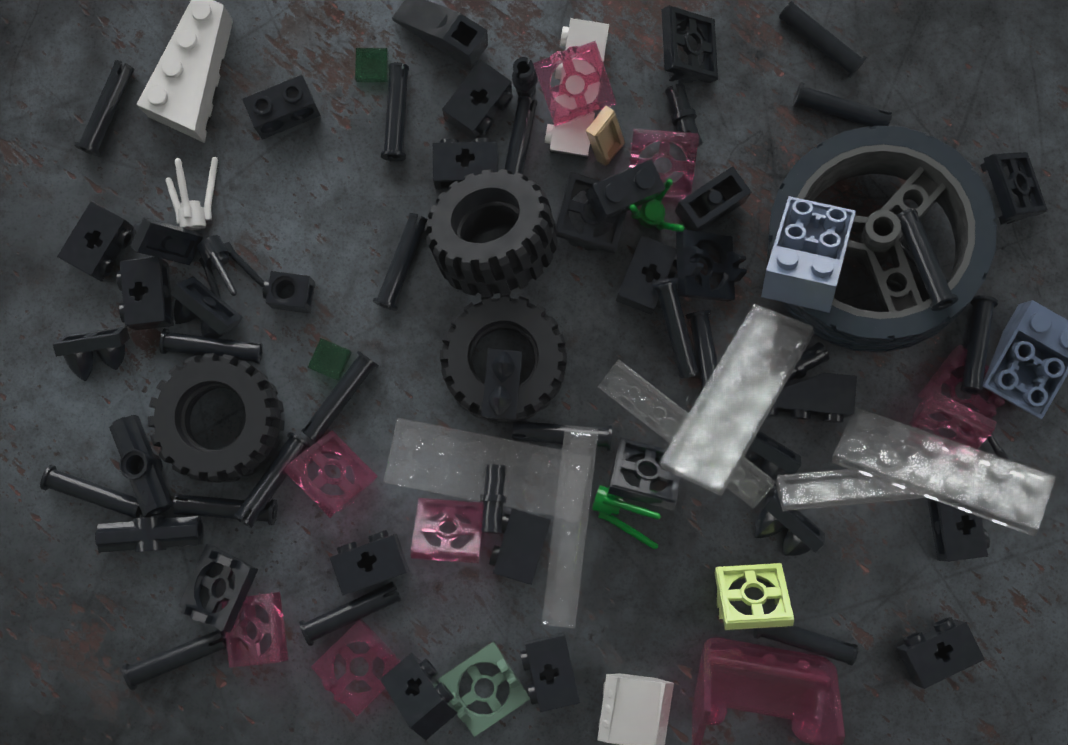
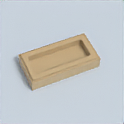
[586,106,625,166]

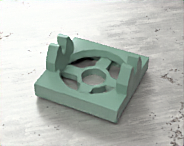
[437,641,530,737]

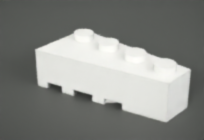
[137,0,233,143]
[545,18,609,157]

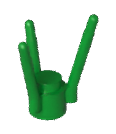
[629,179,685,232]
[592,485,661,549]

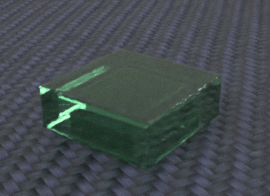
[355,48,389,82]
[307,338,352,381]

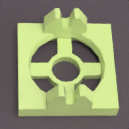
[715,563,794,630]

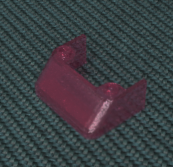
[692,637,845,745]

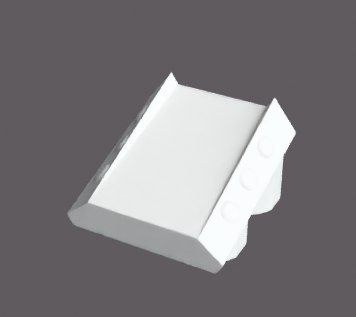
[597,673,674,745]

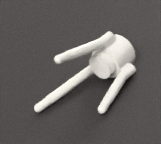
[166,157,218,230]

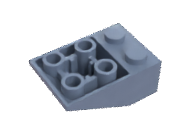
[761,196,856,313]
[982,300,1068,419]

